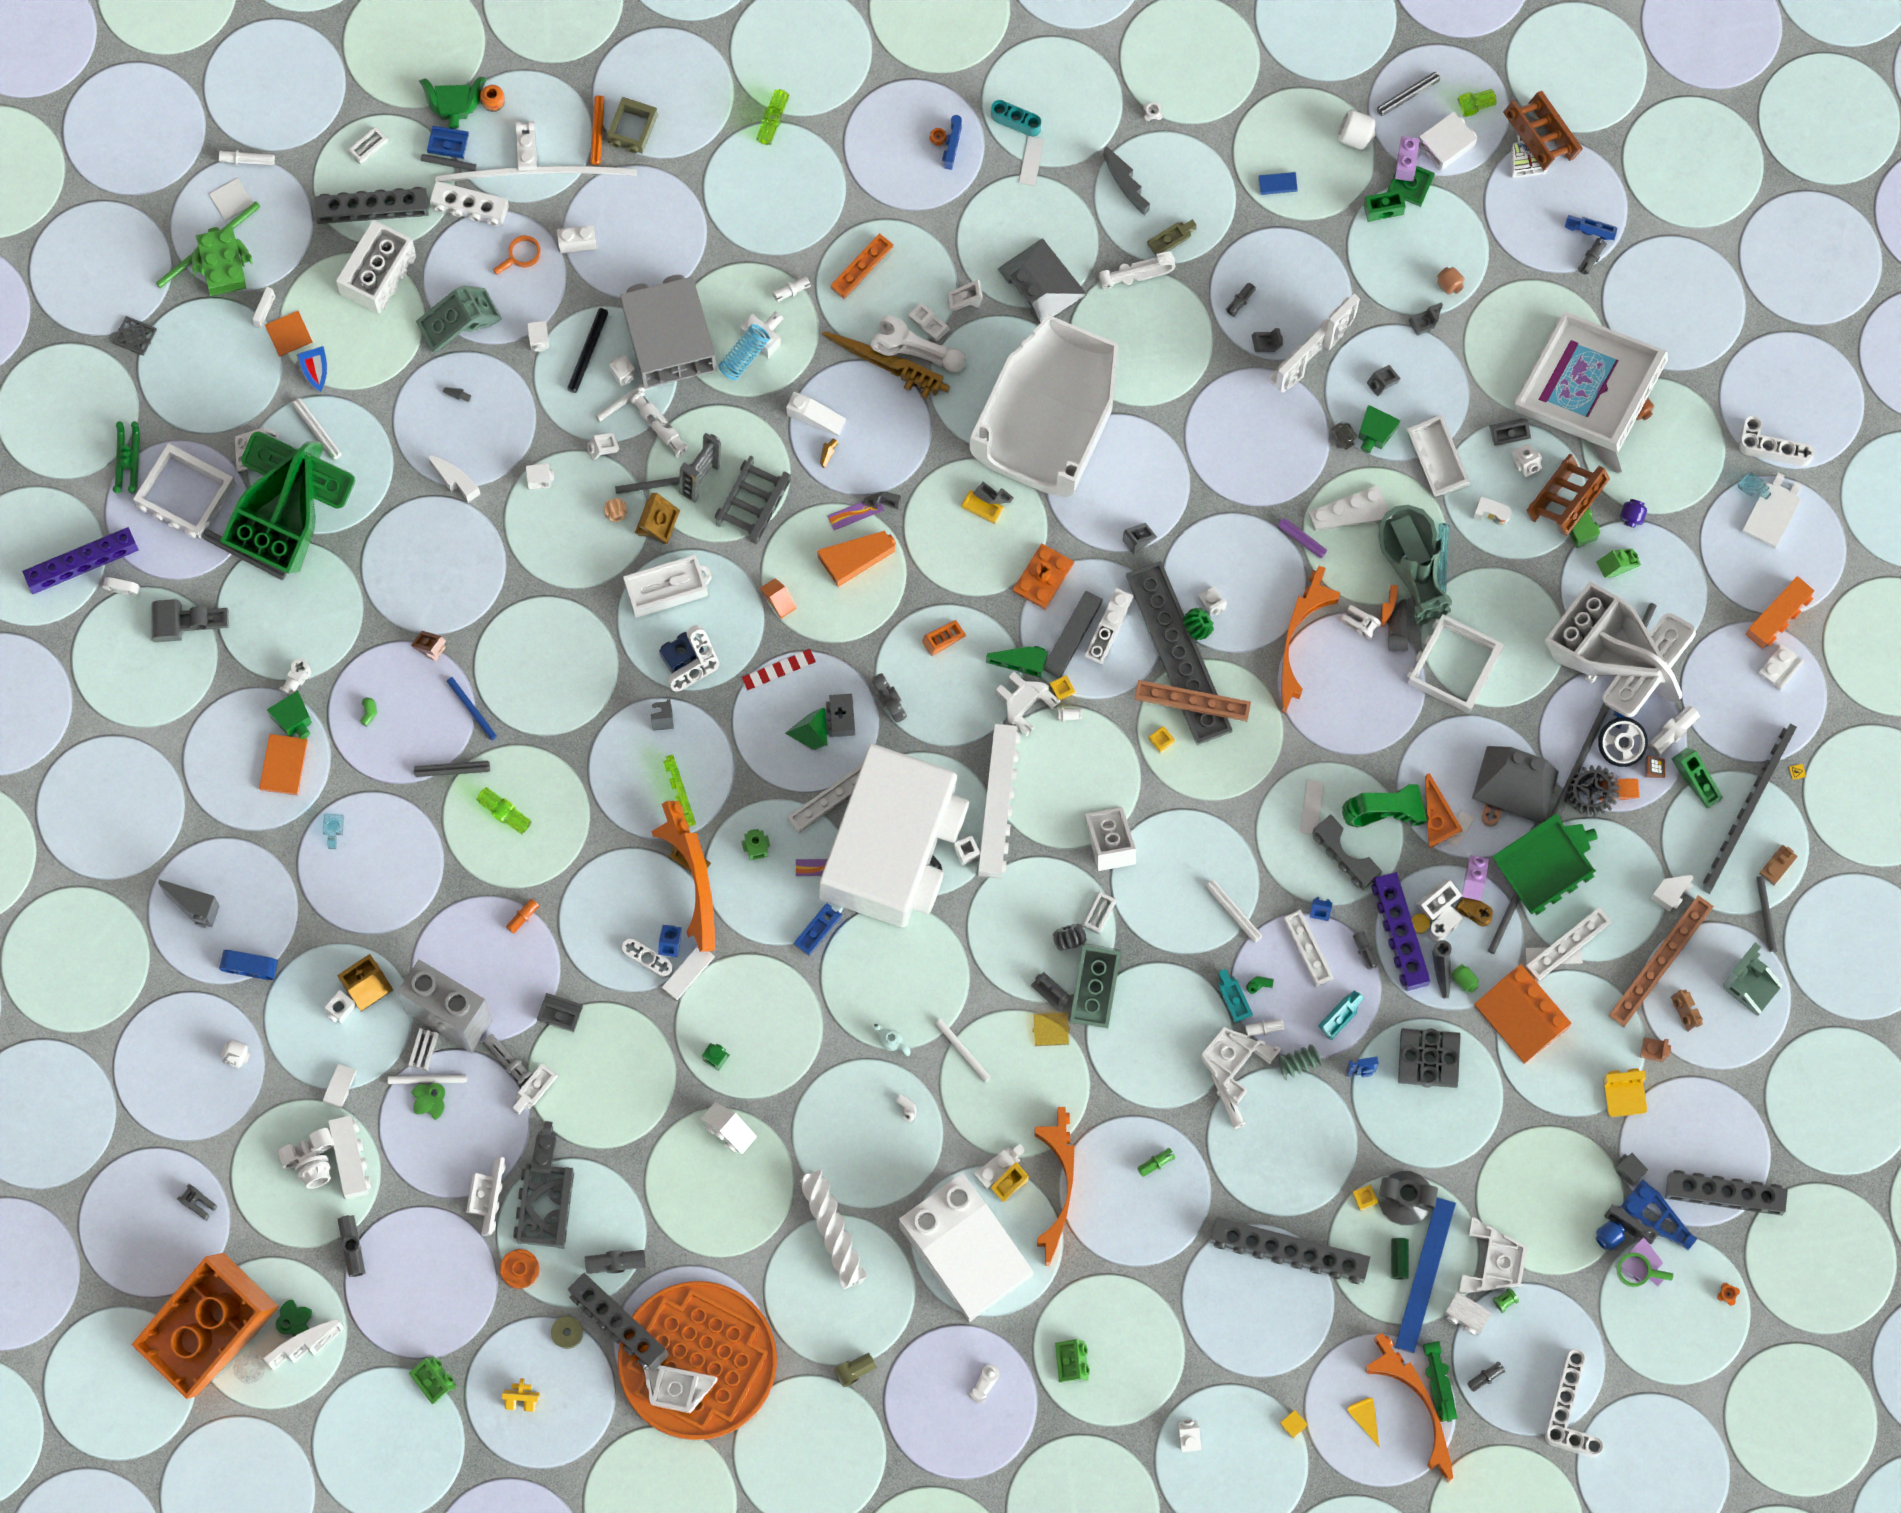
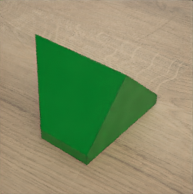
[785,708,827,750]

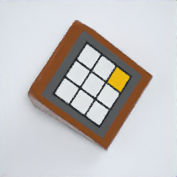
[1645,756,1665,778]

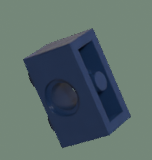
[659,632,704,673]

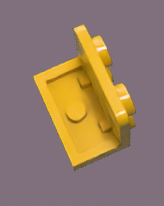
[1603,1068,1647,1117]

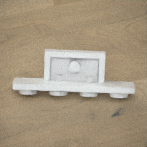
[466,1157,506,1236]

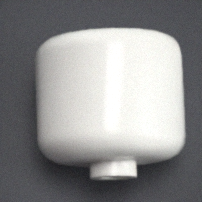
[1338,109,1376,150]

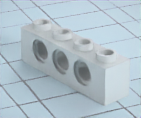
[430,181,509,226]

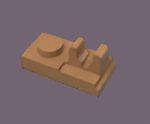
[1759,845,1798,885]

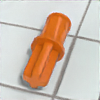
[506,898,540,934]

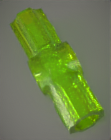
[756,89,790,145]
[476,787,532,835]

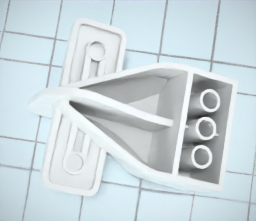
[1545,581,1696,717]

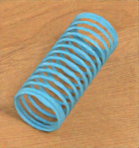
[718,324,770,380]

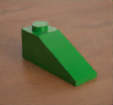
[986,646,1048,678]
[1671,748,1723,808]

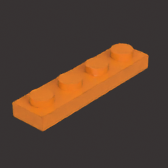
[830,233,893,299]

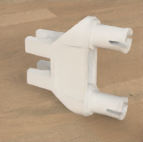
[995,672,1061,736]

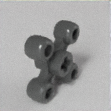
[871,673,907,723]

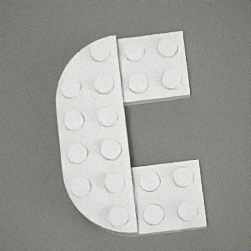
[1269,294,1360,392]

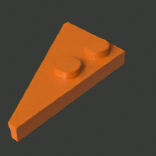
[1425,773,1463,849]

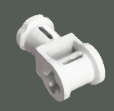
[279,659,311,696]

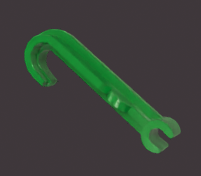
[1423,1341,1458,1423]

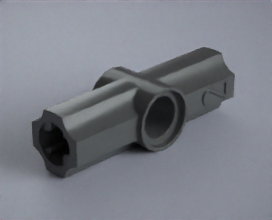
[337,1215,366,1277]
[585,1250,646,1274]

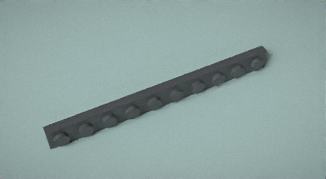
[1703,723,1797,894]

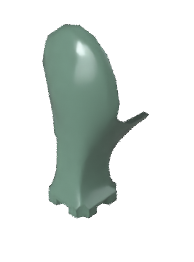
[1378,505,1452,626]

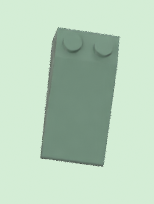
[1070,943,1121,1028]

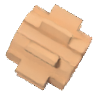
[604,498,628,522]

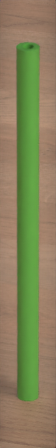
[156,201,260,288]

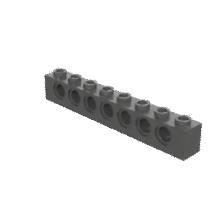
[1210,1217,1370,1284]

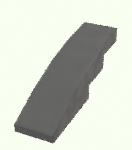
[1103,146,1150,216]

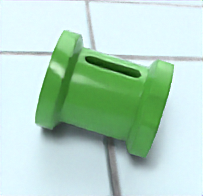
[1493,1288,1519,1313]

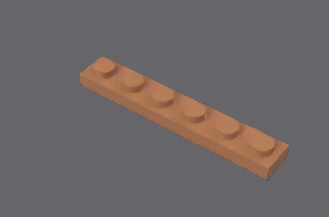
[1134,680,1251,722]

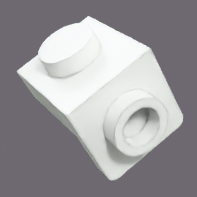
[1177,1419,1201,1452]

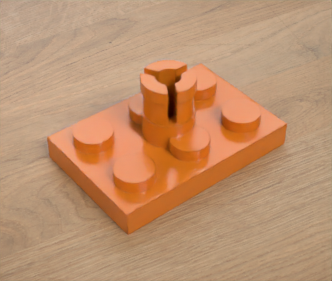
[1013,543,1074,610]

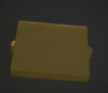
[1032,1013,1070,1046]

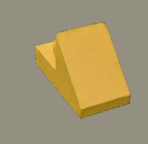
[990,1162,1029,1202]

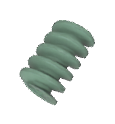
[1279,1044,1322,1080]

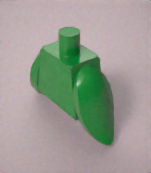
[419,76,487,129]

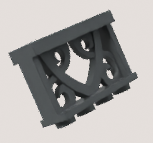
[513,1163,574,1249]

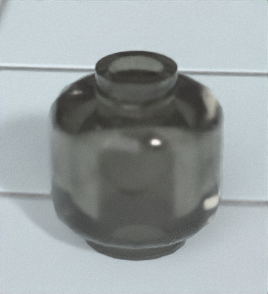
[1329,421,1357,450]

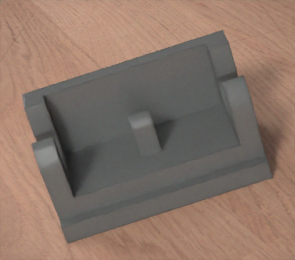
[650,699,674,731]

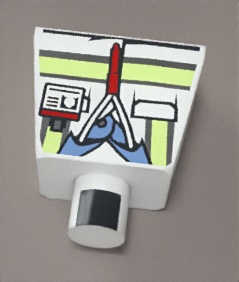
[1511,135,1548,178]

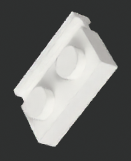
[1758,644,1804,690]

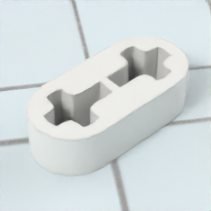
[102,577,140,596]

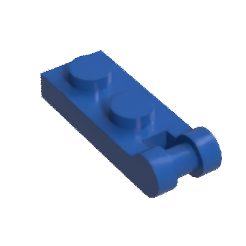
[942,115,962,170]
[794,903,843,956]

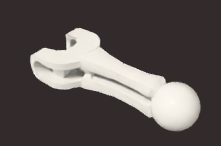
[871,315,966,373]

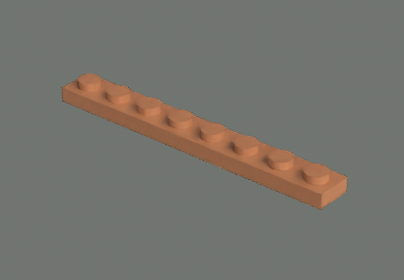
[1608,895,1714,1028]

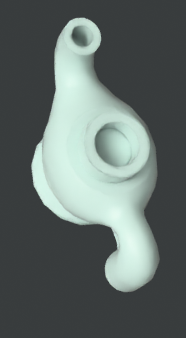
[873,1022,910,1056]

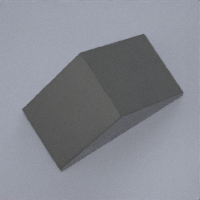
[1122,523,1157,554]

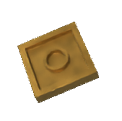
[635,493,680,544]

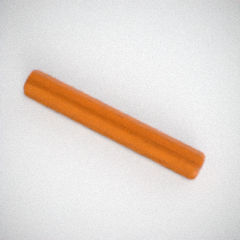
[590,95,605,165]

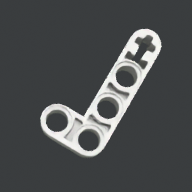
[1739,416,1814,466]

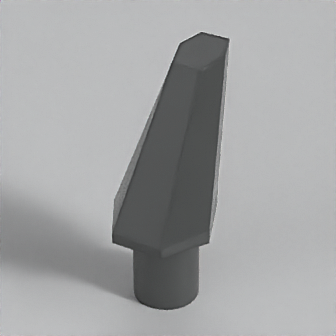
[442,387,471,402]

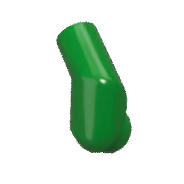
[1246,976,1274,994]

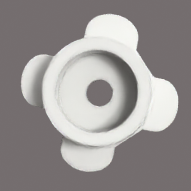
[1143,102,1163,121]

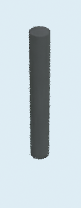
[421,154,477,171]

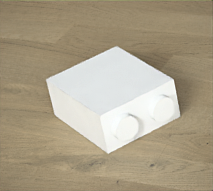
[1419,112,1477,171]

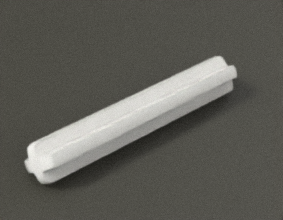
[292,398,341,460]
[1206,880,1262,943]

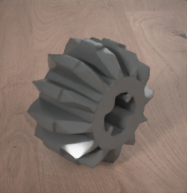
[1053,924,1087,951]

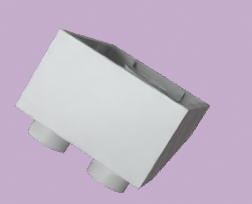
[899,1172,1033,1322]

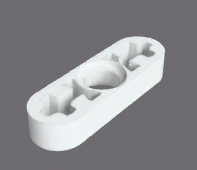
[622,939,672,978]

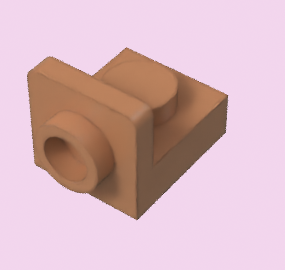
[1640,1037,1671,1062]

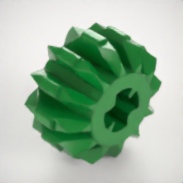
[1183,607,1214,640]

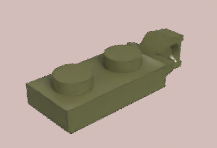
[1147,219,1197,256]

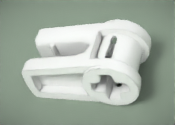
[1341,605,1381,639]

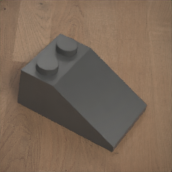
[158,879,220,928]

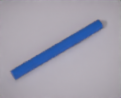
[446,677,497,740]

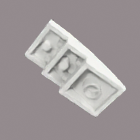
[263,1319,344,1371]

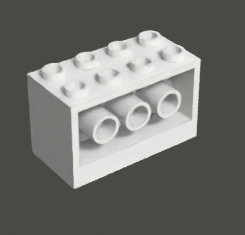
[336,220,416,314]

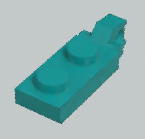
[1218,969,1253,1023]
[1318,990,1364,1040]

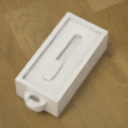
[623,555,712,618]

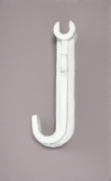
[1099,252,1176,290]

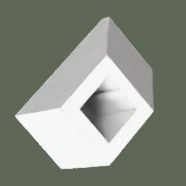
[1651,875,1694,912]

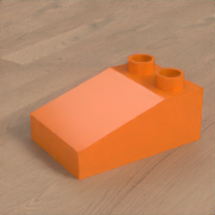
[131,1252,279,1399]

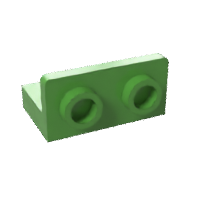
[1055,1339,1090,1383]
[409,1356,457,1404]

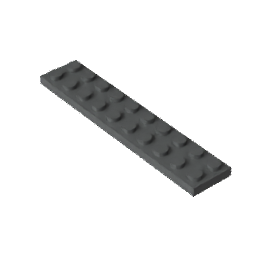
[1126,561,1233,745]

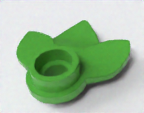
[411,1083,445,1120]

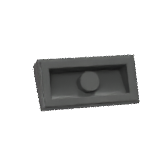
[1489,418,1531,446]

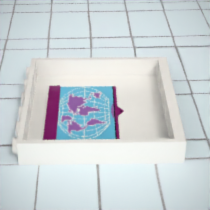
[1514,312,1668,453]

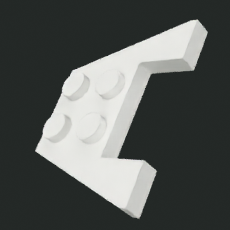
[1200,1027,1281,1105]
[1459,1217,1527,1294]

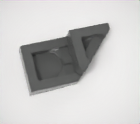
[1409,302,1443,336]
[973,482,1014,504]
[862,492,901,509]

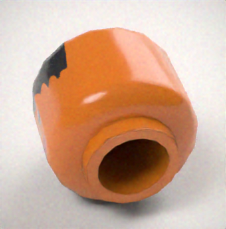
[480,85,505,112]

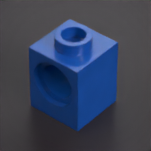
[658,925,682,957]

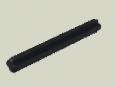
[567,308,608,393]

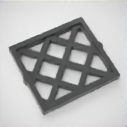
[113,316,157,356]

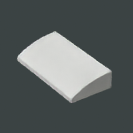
[1407,415,1471,497]

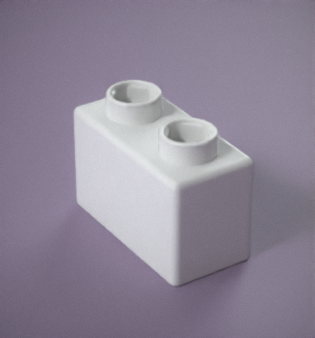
[819,743,969,928]

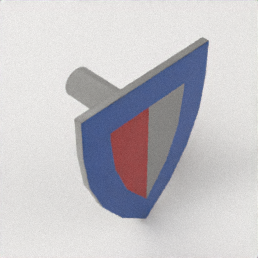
[295,346,327,392]

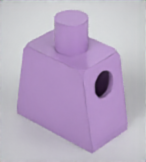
[1615,1238,1664,1287]

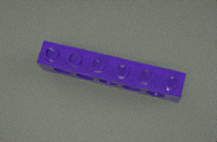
[22,527,139,594]
[1371,872,1430,991]

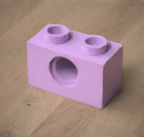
[1395,136,1419,181]
[1462,855,1489,901]

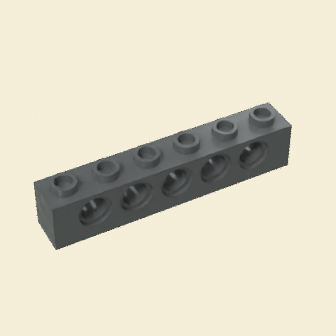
[314,187,429,224]
[1665,1170,1788,1216]
[567,1273,669,1372]

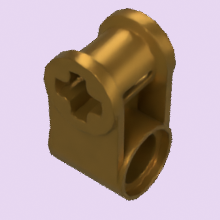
[1455,897,1493,927]

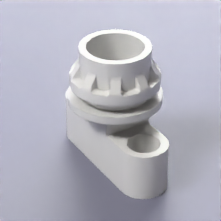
[278,1128,334,1189]

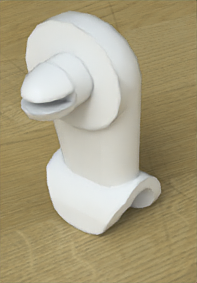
[970,1365,1000,1403]

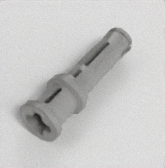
[483,1034,533,1086]

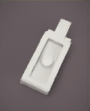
[513,1063,558,1115]
[974,1144,1025,1189]

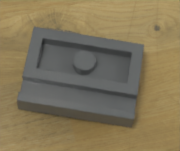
[537,993,583,1032]

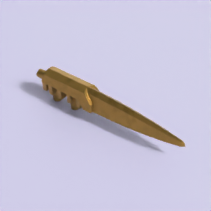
[821,332,950,399]

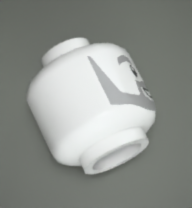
[220,1039,251,1068]

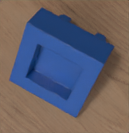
[1310,897,1333,921]

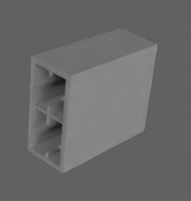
[620,275,717,389]
[397,959,493,1053]

